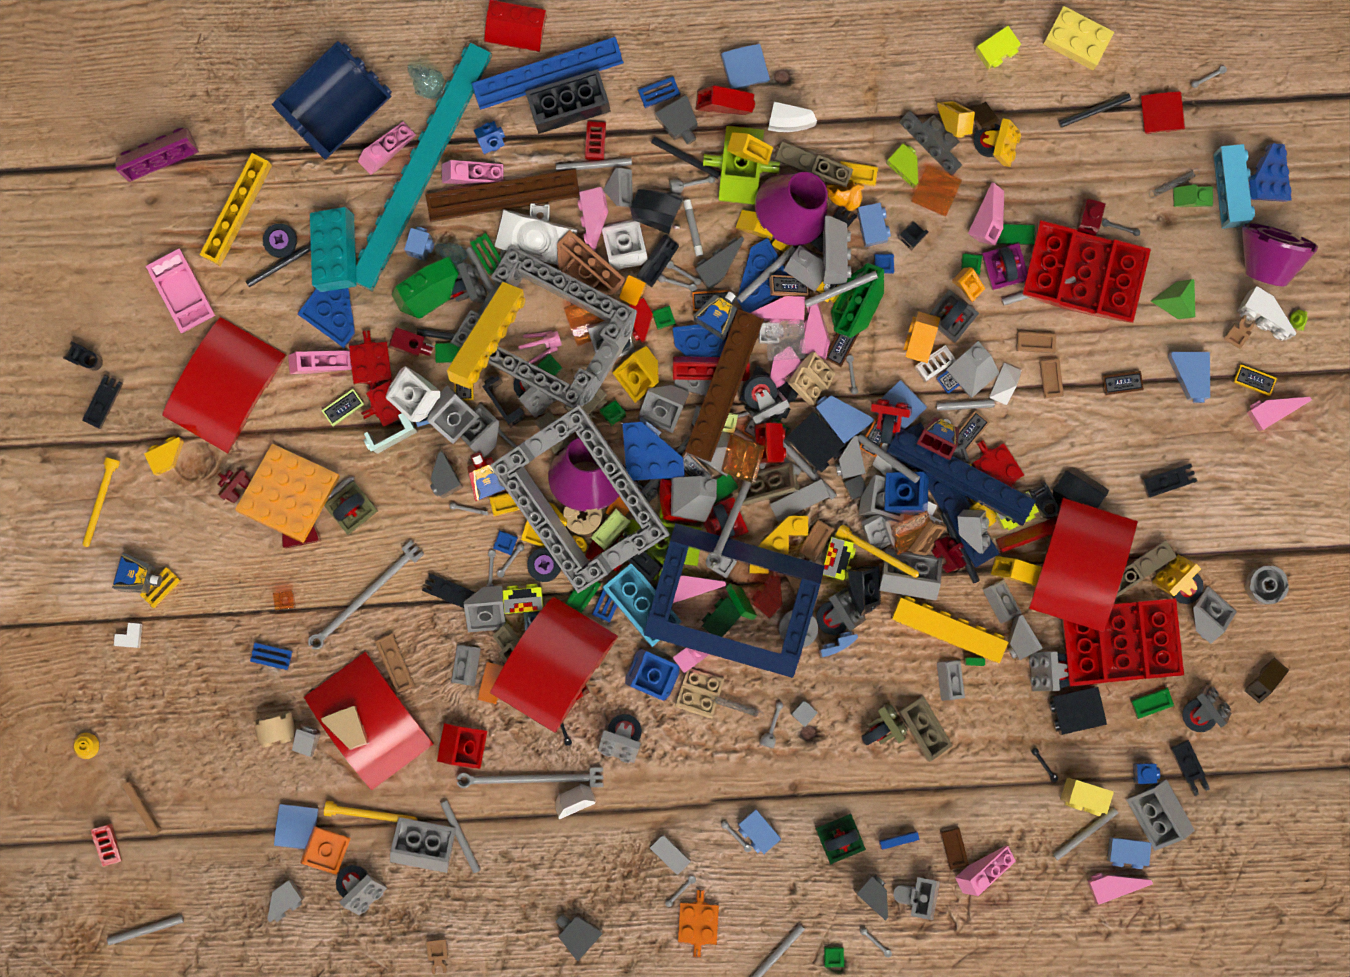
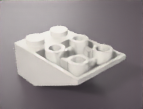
[1237,286,1296,341]

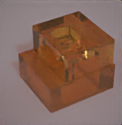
[273,591,296,610]

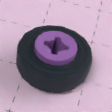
[263,223,297,258]
[527,548,561,582]

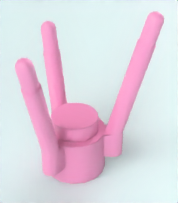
[518,330,561,364]

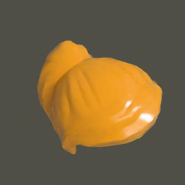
[826,181,864,211]

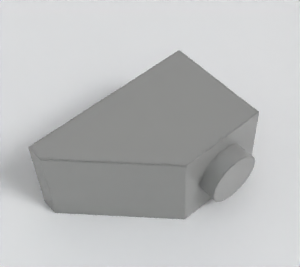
[835,436,866,480]

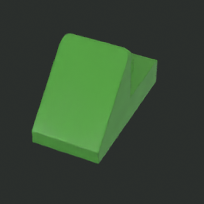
[1173,184,1213,207]

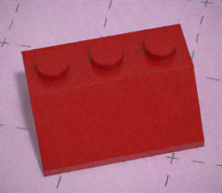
[484,0,547,52]

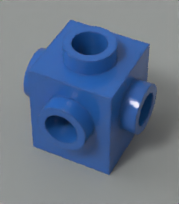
[474,121,505,154]

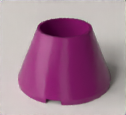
[755,172,828,245]
[1242,223,1318,287]
[548,438,622,511]

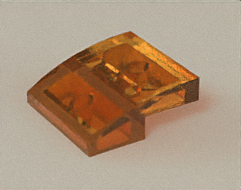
[911,165,962,217]
[564,304,605,346]
[721,434,765,483]
[892,511,930,555]

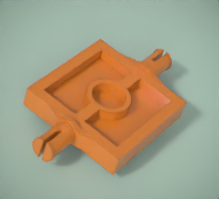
[678,890,719,957]

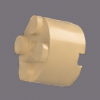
[563,506,603,536]
[253,711,296,748]

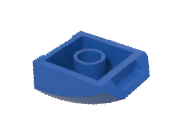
[625,649,679,701]

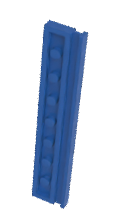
[471,37,624,110]

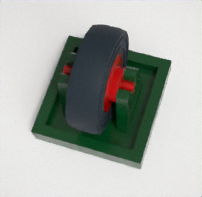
[815,813,866,865]

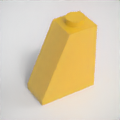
[991,556,1042,587]

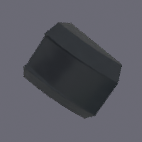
[630,188,684,234]
[1053,468,1109,508]
[845,565,881,616]

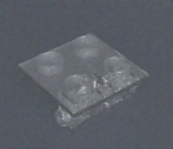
[765,320,806,361]

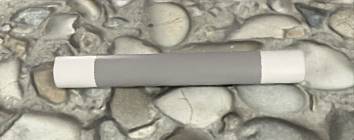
[683,199,703,257]

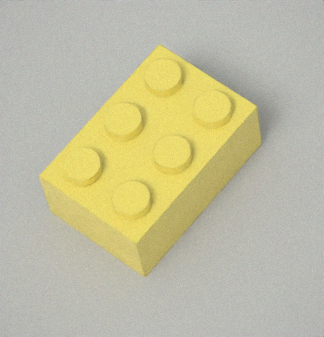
[1043,6,1114,70]
[1060,778,1114,816]

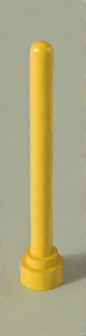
[82,457,120,547]
[835,524,919,578]
[324,800,417,822]

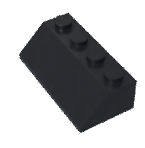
[525,69,611,134]

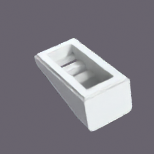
[914,345,956,382]

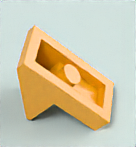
[952,267,985,302]
[620,275,646,306]

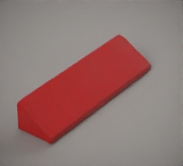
[673,356,750,381]
[996,517,1057,553]

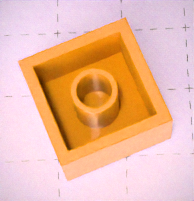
[903,311,940,363]

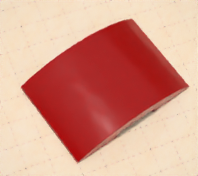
[1022,220,1151,323]
[162,317,286,453]
[1029,498,1138,632]
[490,597,618,733]
[1062,598,1184,686]
[303,651,434,790]

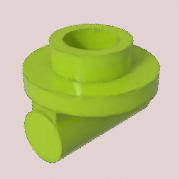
[1289,310,1308,331]

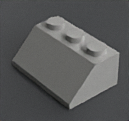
[823,216,851,284]
[879,548,942,600]
[1127,779,1195,851]
[390,818,456,873]

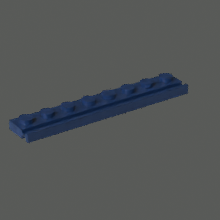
[906,422,1000,568]
[887,429,1036,526]

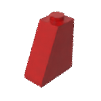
[696,85,755,115]

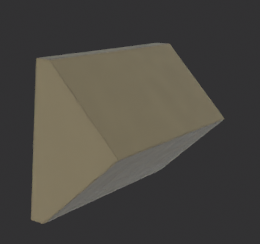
[737,462,800,506]
[898,696,953,762]

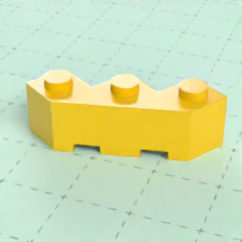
[749,516,808,574]

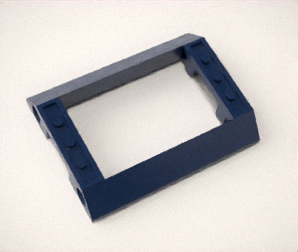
[644,523,825,678]

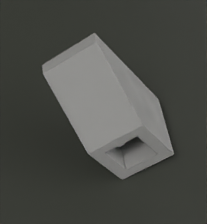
[958,510,990,554]
[292,726,321,757]
[268,879,304,922]

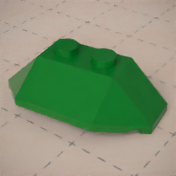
[391,257,459,319]
[831,263,884,338]

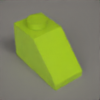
[886,144,918,189]

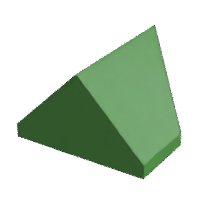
[1151,279,1195,320]

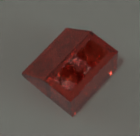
[751,574,783,620]

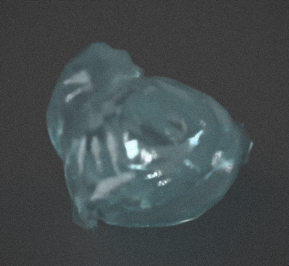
[408,64,444,99]
[435,243,468,273]

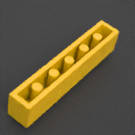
[199,153,272,267]
[447,282,526,389]
[891,596,1008,663]

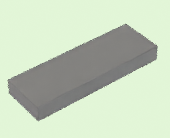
[770,479,830,522]

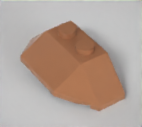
[557,230,626,295]

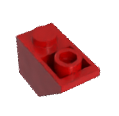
[629,298,653,344]

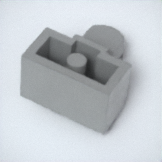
[894,877,940,920]

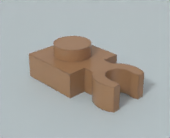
[1224,315,1256,349]
[426,939,448,974]

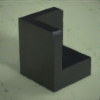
[898,222,929,251]

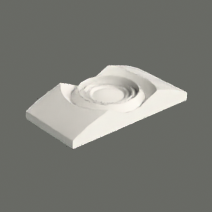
[495,209,578,265]

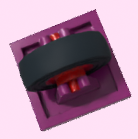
[982,243,1027,291]

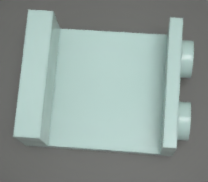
[363,413,417,454]

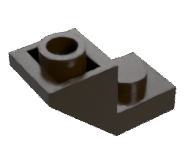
[970,102,999,131]
[1245,657,1289,703]

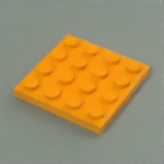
[235,444,340,543]

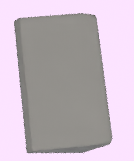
[983,579,1021,624]
[451,644,481,686]
[937,660,965,701]
[650,834,691,875]

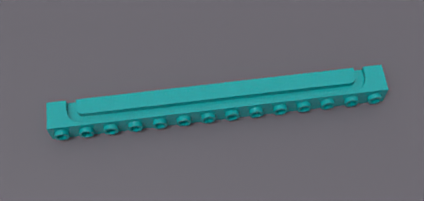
[356,43,492,292]

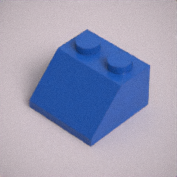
[885,472,929,515]

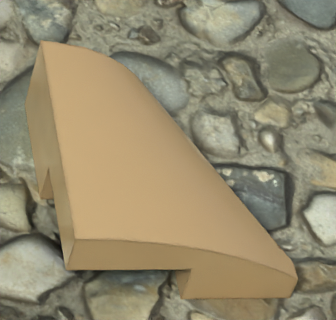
[321,706,369,750]

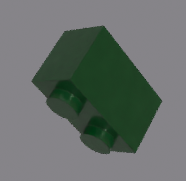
[701,597,741,637]

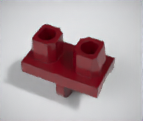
[217,468,251,503]
[931,536,967,573]

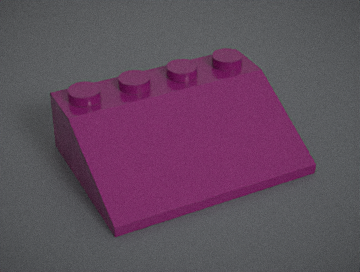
[115,128,199,182]

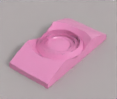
[146,248,215,334]

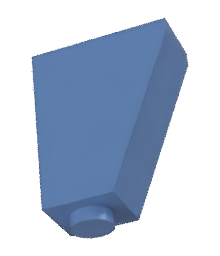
[1168,352,1210,403]
[815,396,874,444]

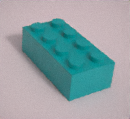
[310,207,357,292]

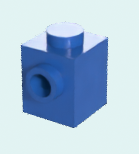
[1133,763,1160,784]

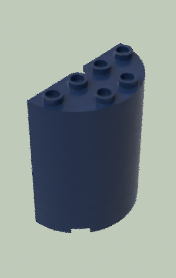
[272,41,392,160]

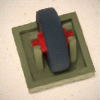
[324,481,378,535]
[861,703,908,745]

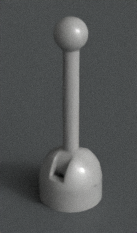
[669,176,715,194]
[759,702,783,749]

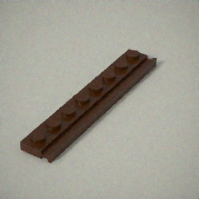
[425,169,580,222]
[685,309,764,463]

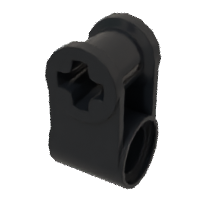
[63,341,103,371]
[1027,481,1059,519]

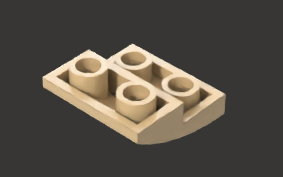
[788,352,835,405]
[675,669,724,719]

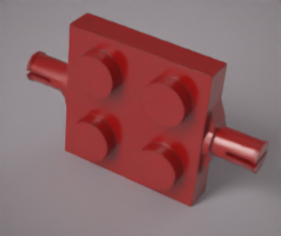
[349,330,392,390]
[361,378,401,427]
[971,440,1024,489]

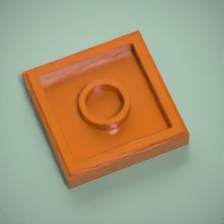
[300,826,351,875]

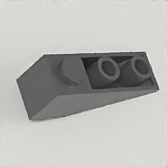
[695,236,744,290]

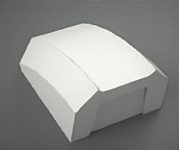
[768,102,817,132]
[602,220,647,271]
[386,366,440,422]
[555,783,596,819]

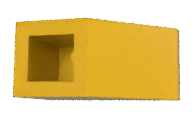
[144,436,184,476]

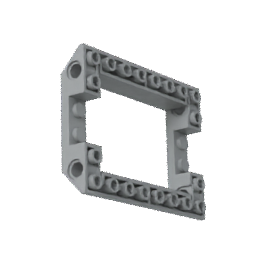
[451,246,637,409]
[490,404,670,593]

